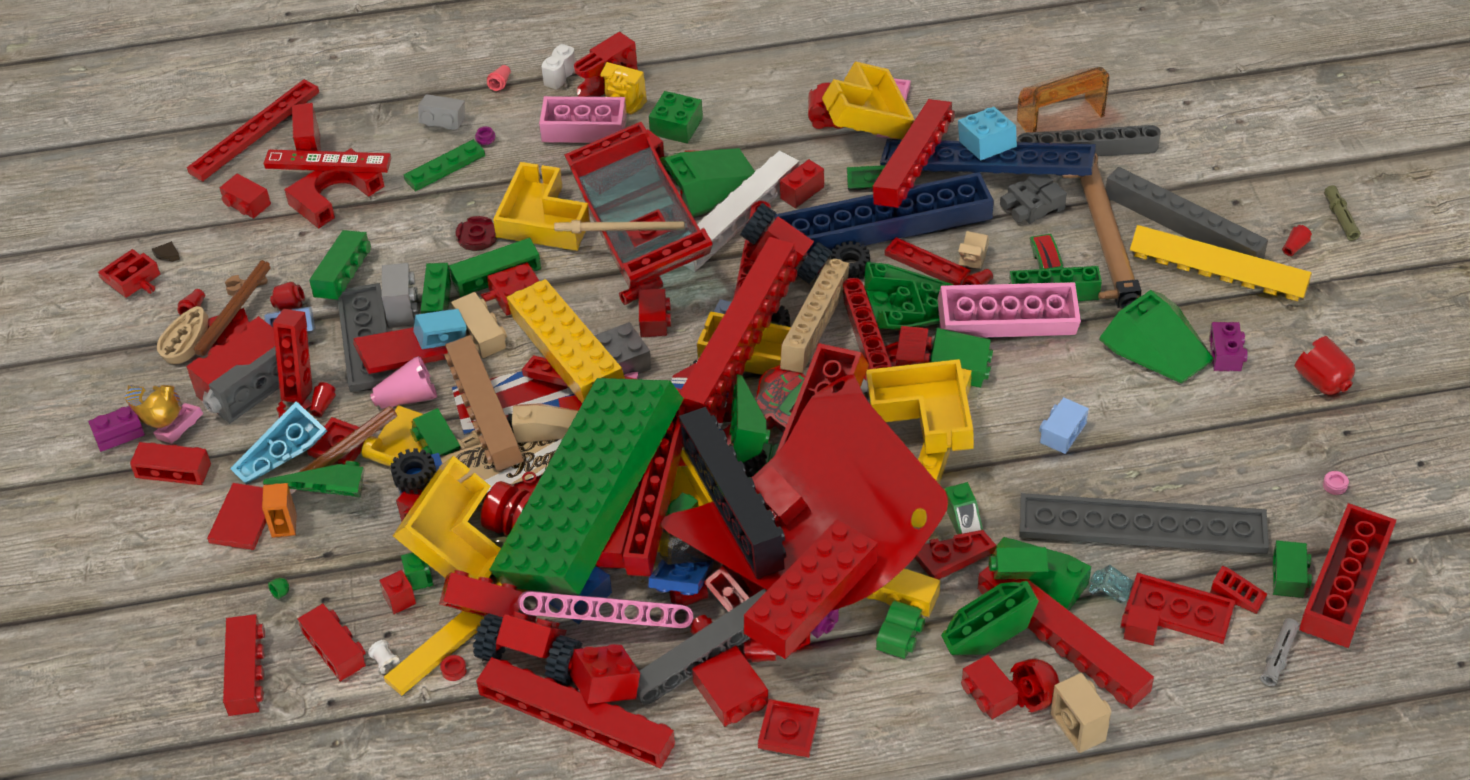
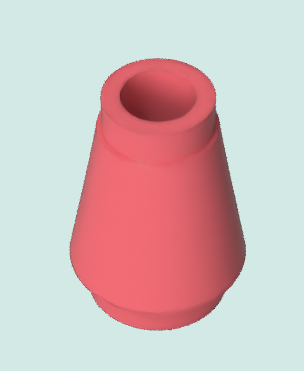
[487,65,511,91]

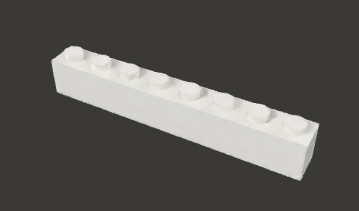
[683,151,799,272]

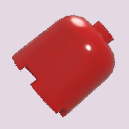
[1294,336,1355,395]

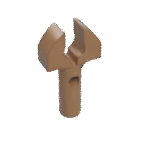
[225,275,268,296]

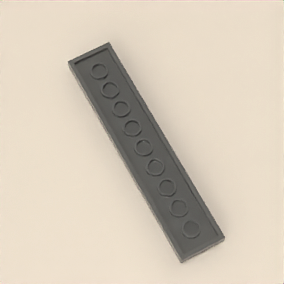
[1019,493,1269,554]

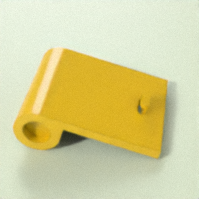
[362,405,423,467]

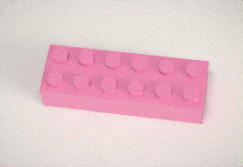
[937,282,1081,337]

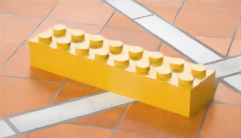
[506,279,625,403]

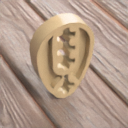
[157,306,209,364]

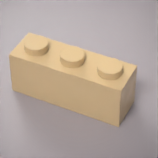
[451,292,507,359]

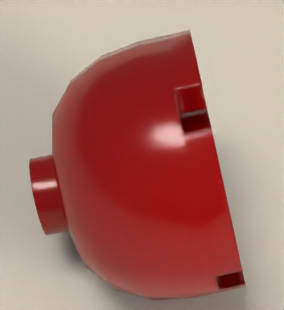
[1010,658,1060,713]

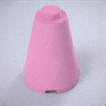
[370,356,437,409]

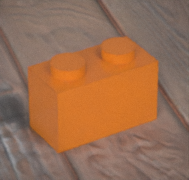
[262,483,297,538]

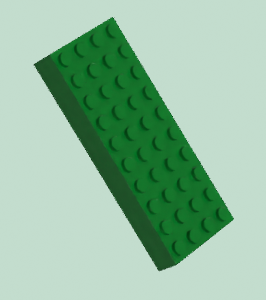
[489,378,684,596]

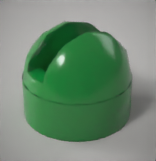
[268,577,289,599]

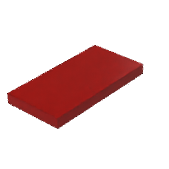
[353,327,448,374]
[1124,572,1236,644]

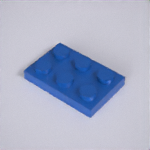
[648,554,714,595]

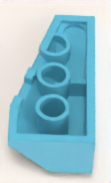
[230,402,328,484]

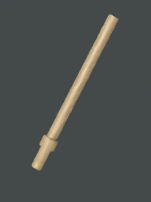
[554,220,685,233]

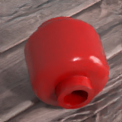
[270,282,305,311]

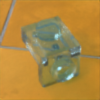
[1089,565,1133,603]

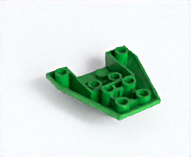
[659,148,755,217]
[864,262,953,330]
[1099,290,1214,384]

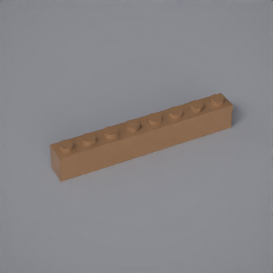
[444,335,524,471]

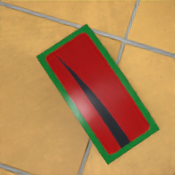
[1029,234,1064,269]

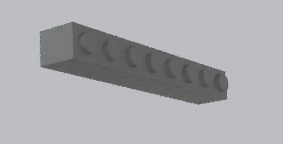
[1105,166,1268,259]

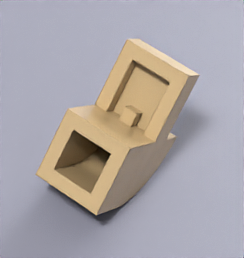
[958,231,989,269]

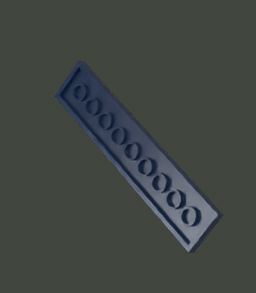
[880,139,1096,176]

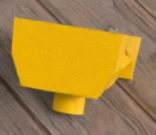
[600,62,647,115]

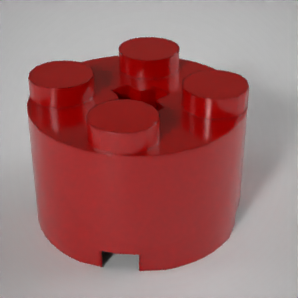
[808,82,843,129]

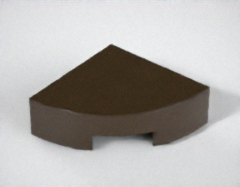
[152,241,180,261]

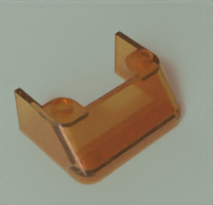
[1017,67,1110,133]

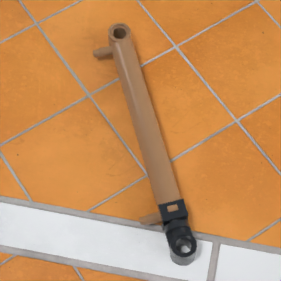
[1062,153,1142,310]

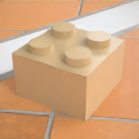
[1051,673,1111,754]

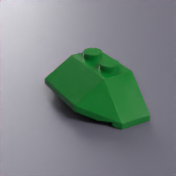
[941,581,1039,655]

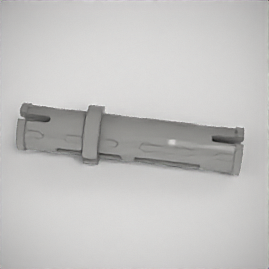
[1260,618,1300,686]

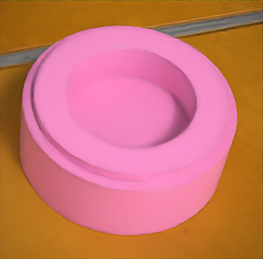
[1323,471,1349,495]

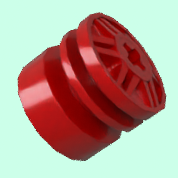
[481,481,533,537]

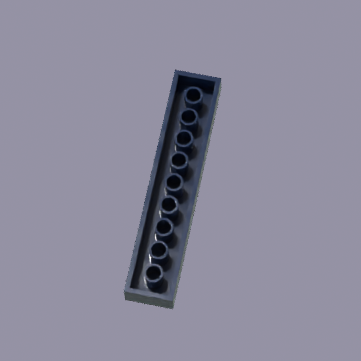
[774,172,994,256]

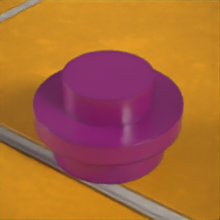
[475,126,496,145]

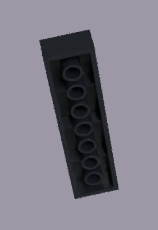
[679,407,787,579]

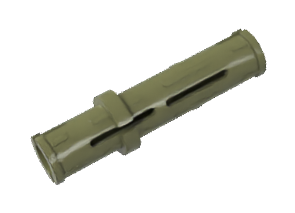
[1324,185,1361,241]

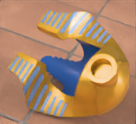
[124,385,182,428]

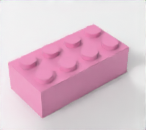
[539,96,627,143]

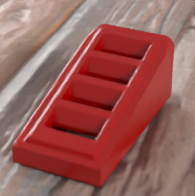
[1210,566,1267,614]

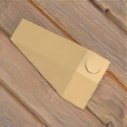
[512,403,578,443]

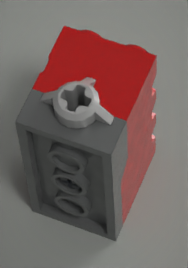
[186,316,280,424]

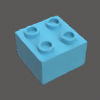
[958,107,1017,160]

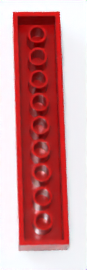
[679,237,797,419]

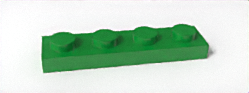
[403,139,485,192]

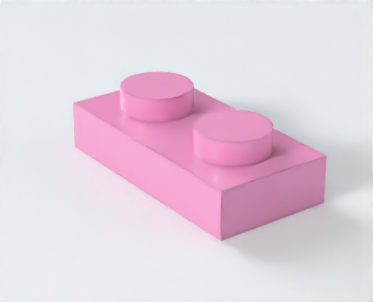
[153,403,203,444]

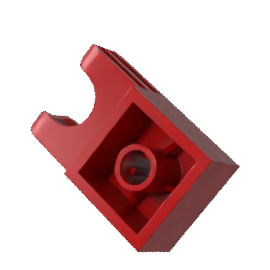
[574,31,638,97]

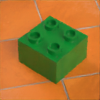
[649,91,703,144]

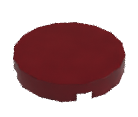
[456,216,497,251]

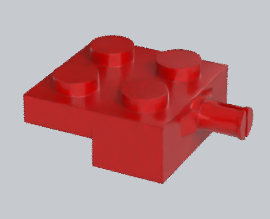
[98,249,161,298]
[481,262,540,316]

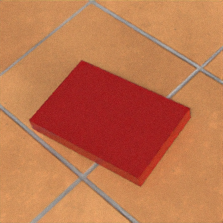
[207,483,266,550]

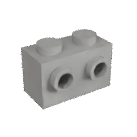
[418,94,465,130]

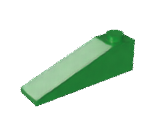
[729,375,770,463]

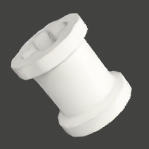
[368,640,400,674]

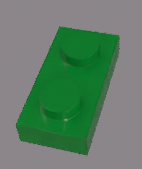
[847,165,886,189]

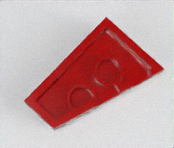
[915,530,997,580]

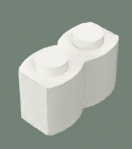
[542,44,576,89]

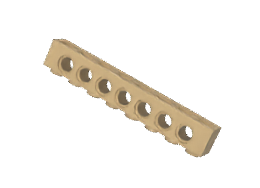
[780,259,849,373]

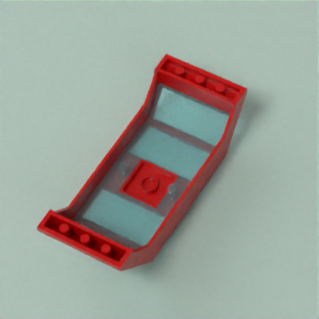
[564,122,713,289]

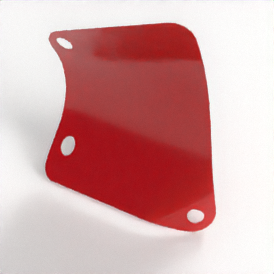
[661,374,948,611]

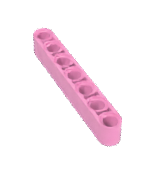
[518,591,693,628]

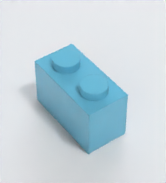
[413,309,467,349]

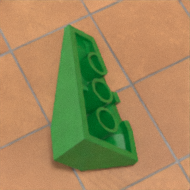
[263,461,365,498]
[991,537,1092,610]

